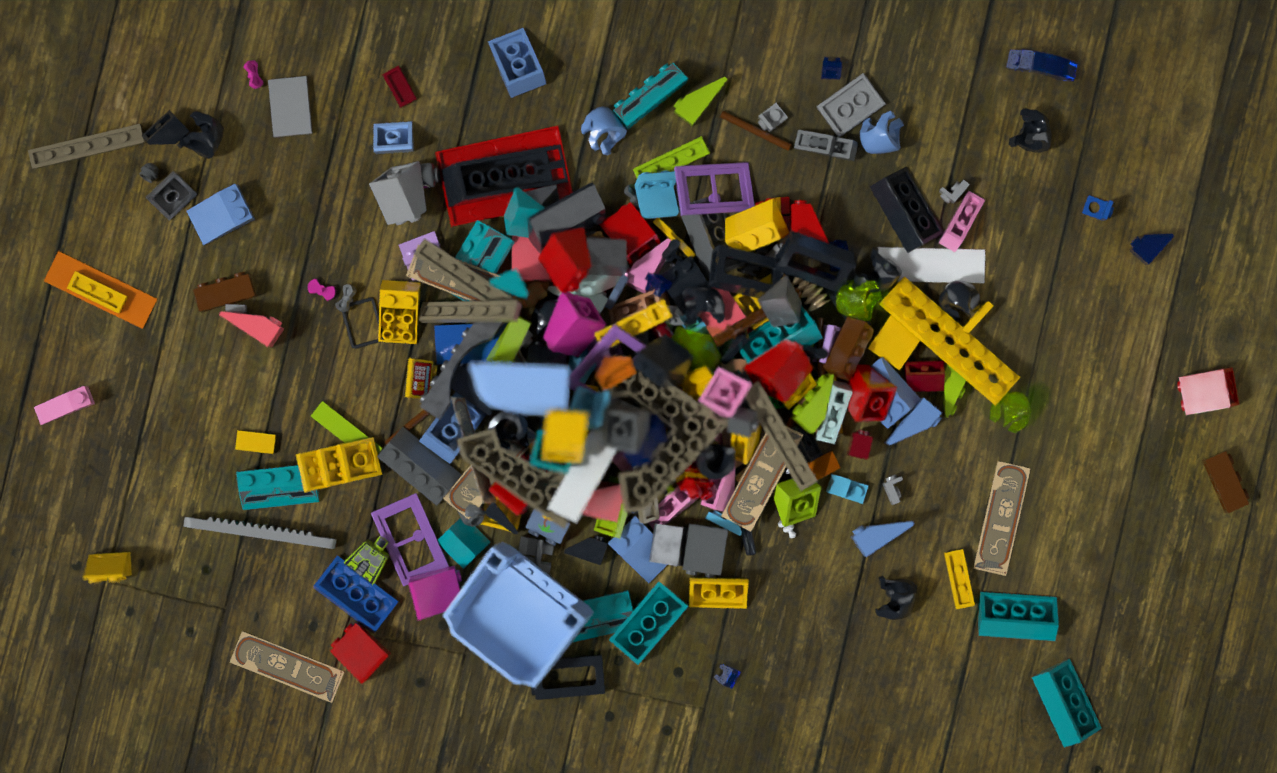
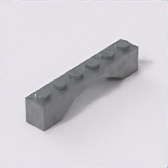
[419,322,503,420]

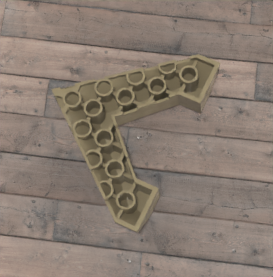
[607,356,728,513]
[457,406,609,530]

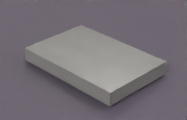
[817,73,885,138]
[268,76,312,138]

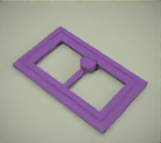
[674,162,755,216]
[567,325,647,393]
[371,493,449,586]

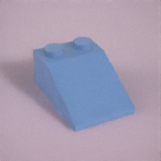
[488,28,546,98]
[187,184,255,245]
[871,357,921,429]
[419,392,486,464]
[884,398,941,445]
[608,516,668,583]
[851,521,914,557]

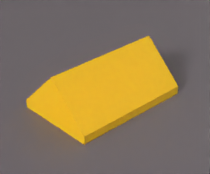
[689,577,748,609]

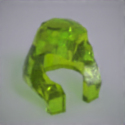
[836,280,882,321]
[989,391,1032,433]

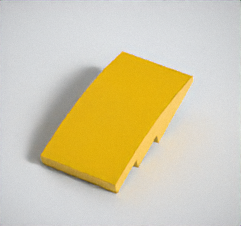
[867,299,925,370]
[296,437,382,492]

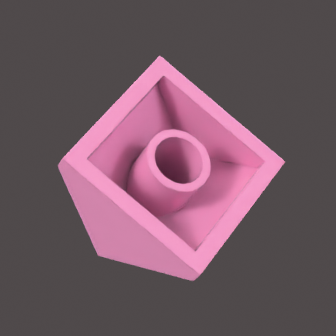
[699,368,752,418]

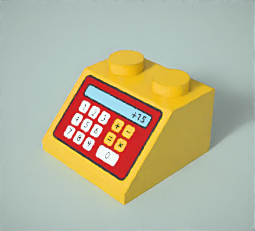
[405,359,437,399]

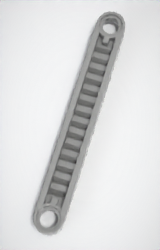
[183,517,337,549]

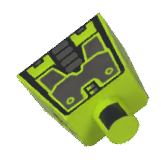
[344,536,390,585]

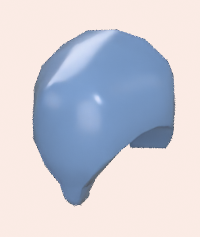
[581,106,627,155]
[860,111,904,154]

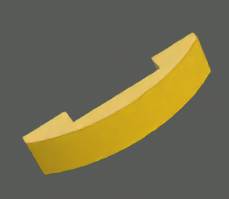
[594,299,672,348]

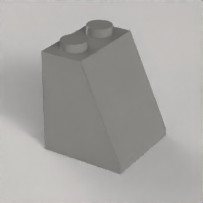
[369,161,426,225]

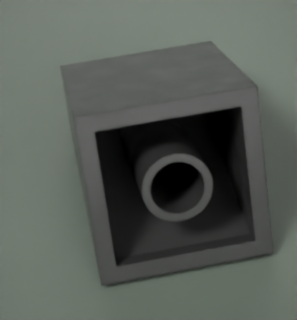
[682,524,728,578]

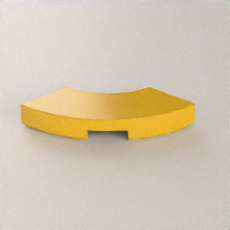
[653,218,696,258]

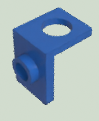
[1082,195,1114,221]

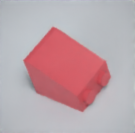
[512,235,552,282]
[699,288,752,347]
[581,481,622,522]

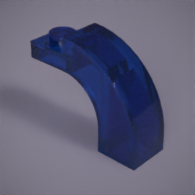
[1006,49,1078,82]

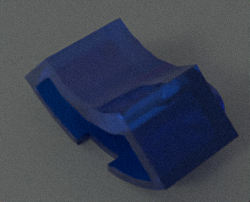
[624,413,667,468]

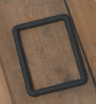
[342,297,383,349]

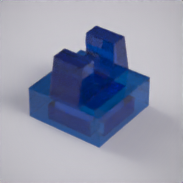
[821,57,842,80]
[645,272,672,297]
[714,664,741,689]

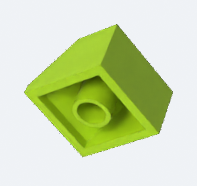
[774,479,821,527]

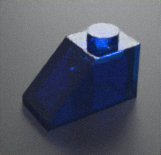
[1129,234,1174,266]

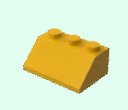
[725,198,790,252]

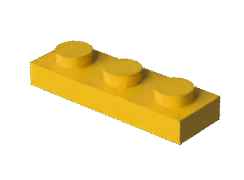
[67,271,128,314]
[944,549,975,609]

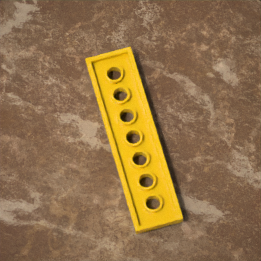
[879,276,1020,406]

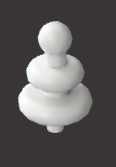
[778,520,796,538]

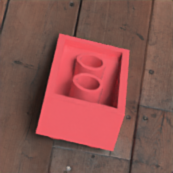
[219,311,284,348]

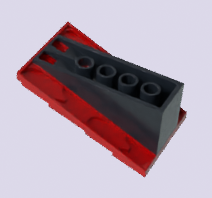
[435,126,573,227]

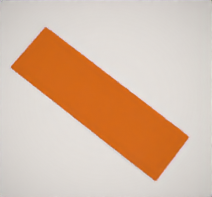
[44,251,157,329]

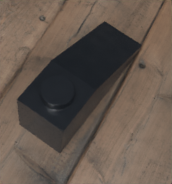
[451,363,492,416]

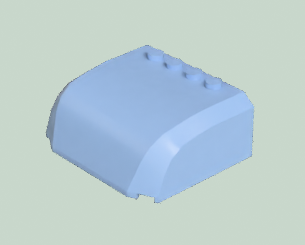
[470,363,569,415]
[443,542,594,687]

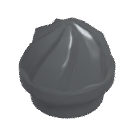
[139,163,159,183]

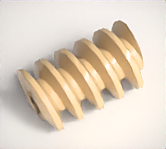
[792,277,830,311]

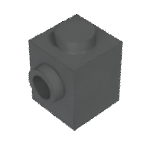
[728,407,759,438]

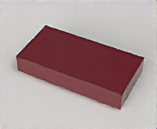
[382,65,417,108]

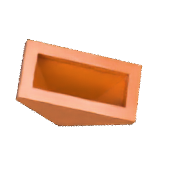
[596,357,636,391]
[808,451,840,480]

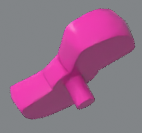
[243,60,263,89]
[308,279,336,301]

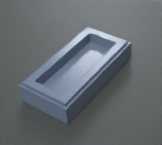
[605,275,629,309]

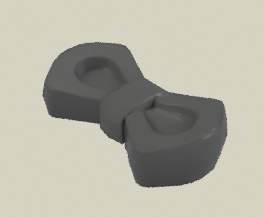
[624,184,640,210]
[335,284,357,312]

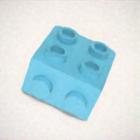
[635,170,679,219]
[568,386,611,431]

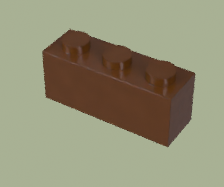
[193,272,257,313]
[823,317,874,381]
[1202,451,1250,513]

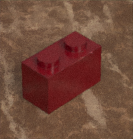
[904,361,945,392]
[847,430,873,460]

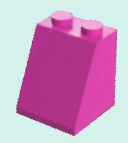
[544,292,606,357]
[409,566,462,620]

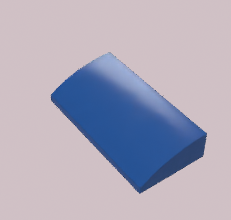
[434,322,508,365]
[313,556,398,634]

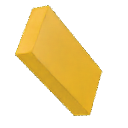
[963,301,993,334]
[235,430,276,454]

